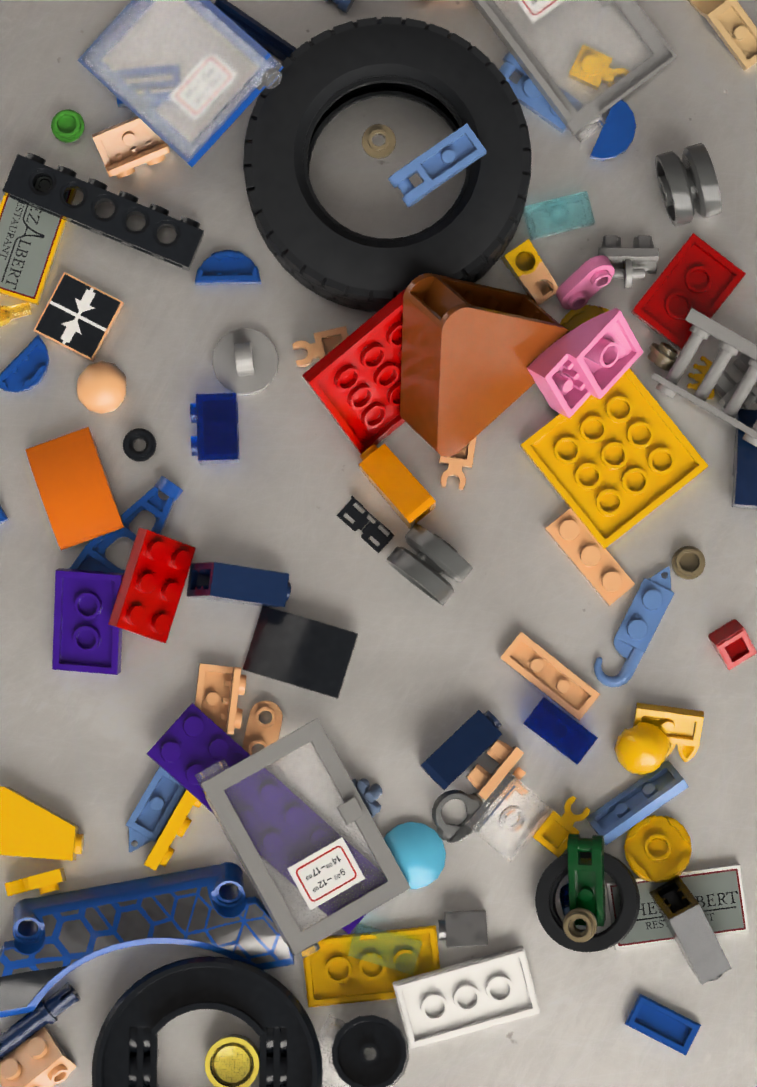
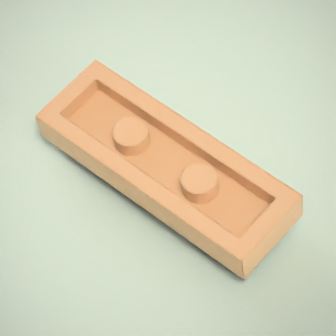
[545,508,635,606]
[500,632,600,721]

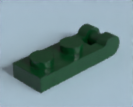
[567,834,606,927]

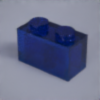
[190,393,240,465]
[522,697,598,765]

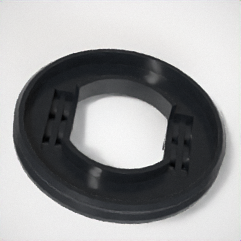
[92,956,323,1087]

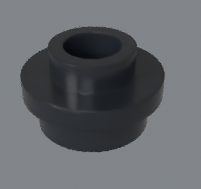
[123,428,156,462]

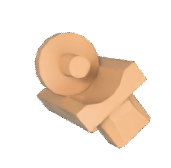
[466,739,526,800]

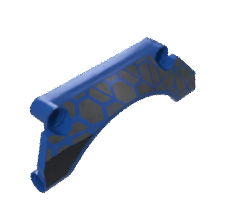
[0,862,295,1018]

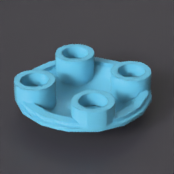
[384,822,446,889]

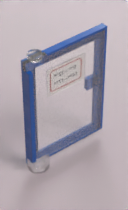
[78,0,284,167]

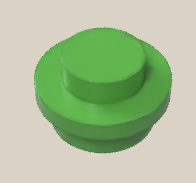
[51,109,85,143]

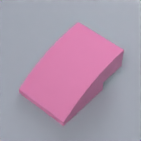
[527,308,643,418]

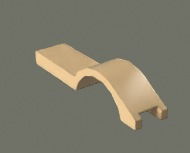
[688,0,757,71]

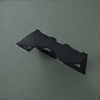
[337,496,394,553]

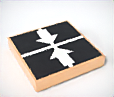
[33,272,124,362]

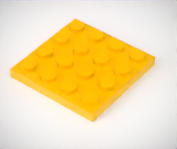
[520,368,708,549]

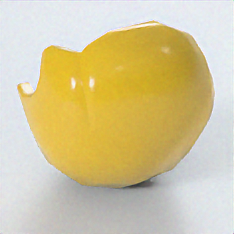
[614,722,670,775]

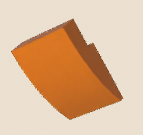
[25,427,124,550]

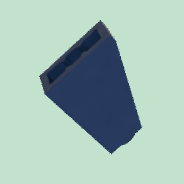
[187,562,291,607]
[420,710,502,790]

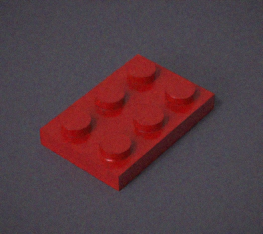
[631,233,746,351]
[108,528,196,643]

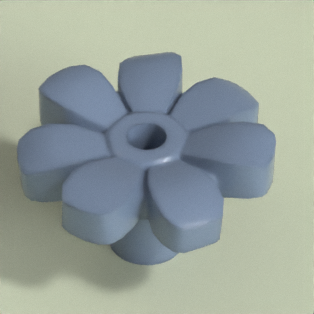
[352,778,382,818]

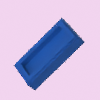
[624,993,701,1055]

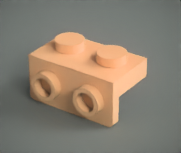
[92,116,171,178]
[194,663,246,735]
[0,1026,76,1087]

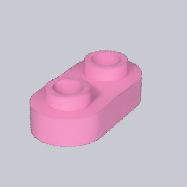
[556,255,615,310]

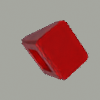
[708,619,757,670]

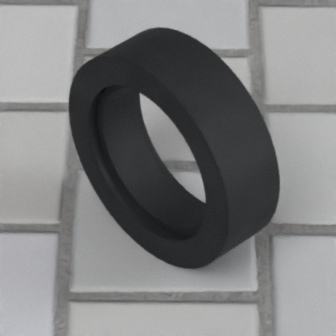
[535,851,640,952]

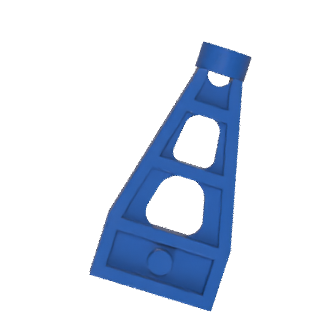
[69,476,183,573]

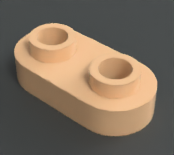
[242,701,283,755]

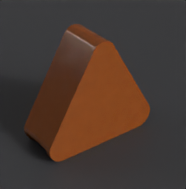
[400,273,570,457]

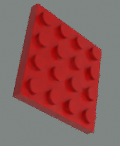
[302,288,406,454]

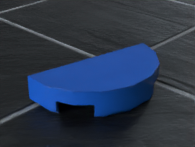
[590,100,636,161]
[195,250,261,285]
[0,335,49,393]

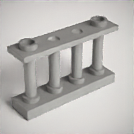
[651,308,757,447]

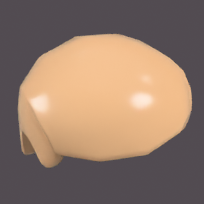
[76,361,126,414]

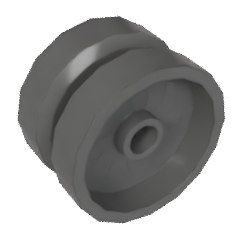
[655,143,722,227]
[386,523,473,606]

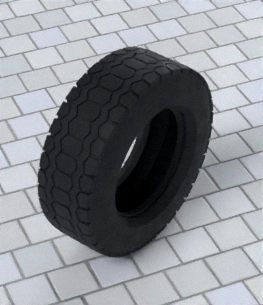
[243,17,532,313]

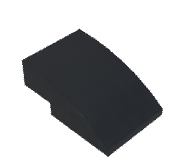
[243,606,358,699]

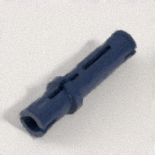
[0,982,81,1061]

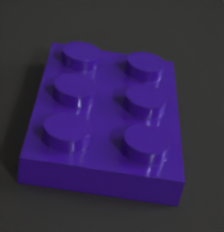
[52,568,124,675]

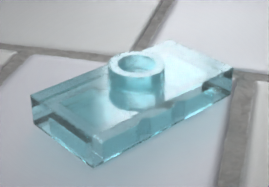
[523,191,595,241]
[348,923,422,975]

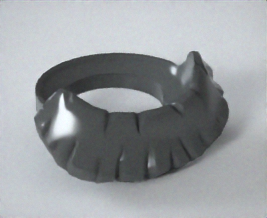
[432,790,485,843]

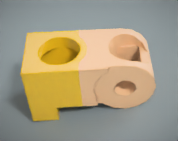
[501,239,558,306]

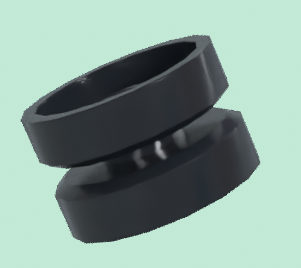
[332,1015,409,1087]

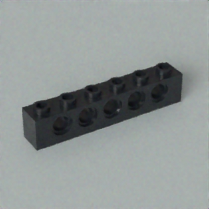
[2,153,204,271]

